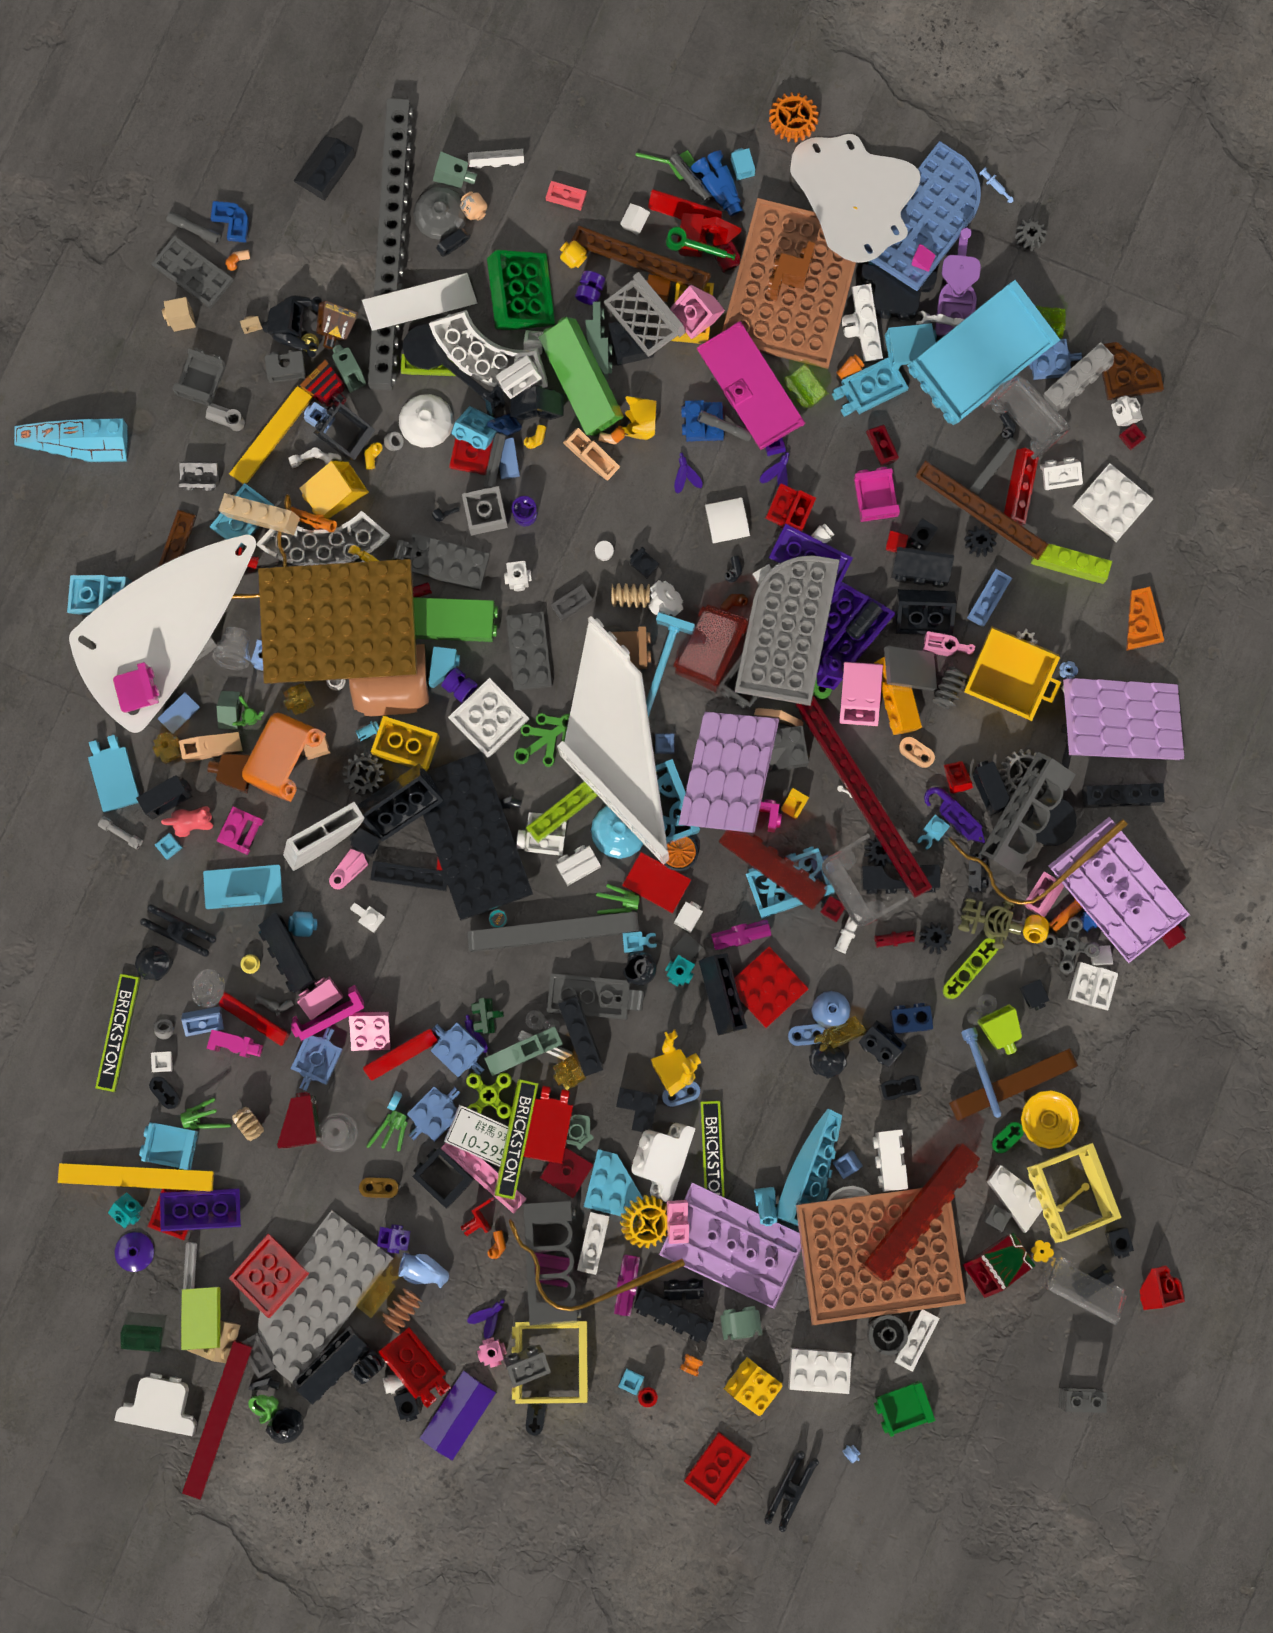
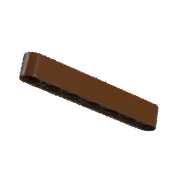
[949,1048,1078,1121]

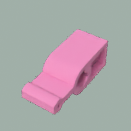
[923,631,975,656]

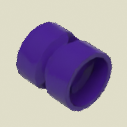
[575,271,606,305]
[512,496,537,527]
[441,667,477,703]

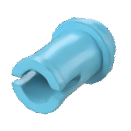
[356,721,379,741]

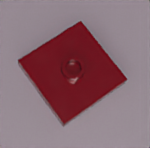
[540,1148,593,1198]

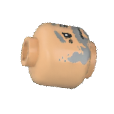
[460,192,488,221]

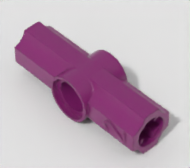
[711,920,771,950]
[614,1254,640,1316]

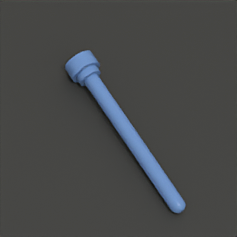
[961,1028,1001,1118]

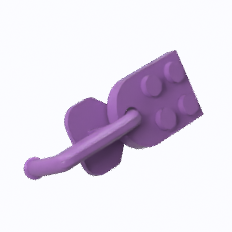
[935,228,980,337]

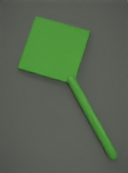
[635,150,695,181]

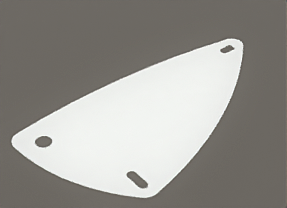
[69,535,256,733]

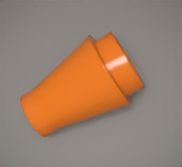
[836,354,865,380]

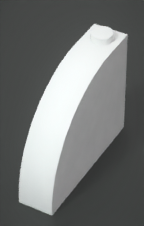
[283,802,364,871]

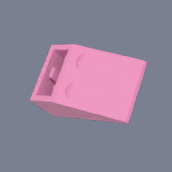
[840,662,883,726]

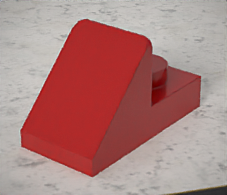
[702,217,742,246]
[944,761,973,794]

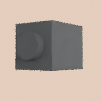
[982,1204,1012,1232]

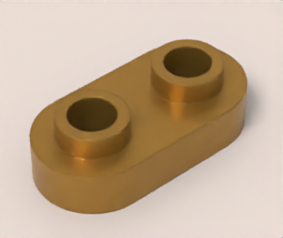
[359,1178,399,1198]

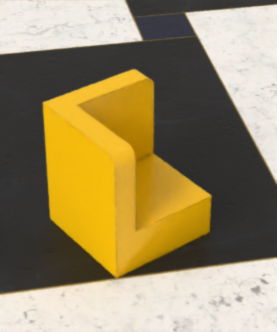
[781,788,809,820]

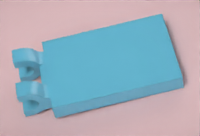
[832,357,909,417]
[88,735,140,813]

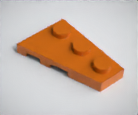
[1126,587,1164,651]

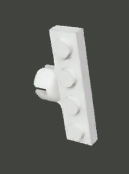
[842,284,883,362]

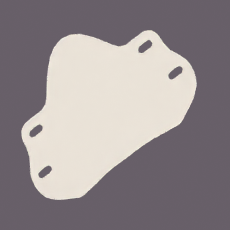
[790,134,920,262]

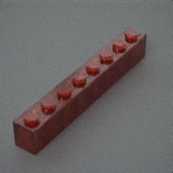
[861,1143,980,1282]

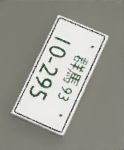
[444,1105,526,1167]

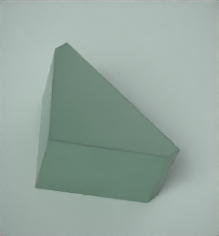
[217,691,241,730]

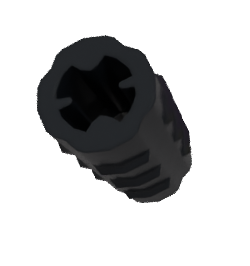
[846,601,883,640]

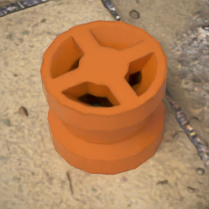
[680,1354,704,1376]

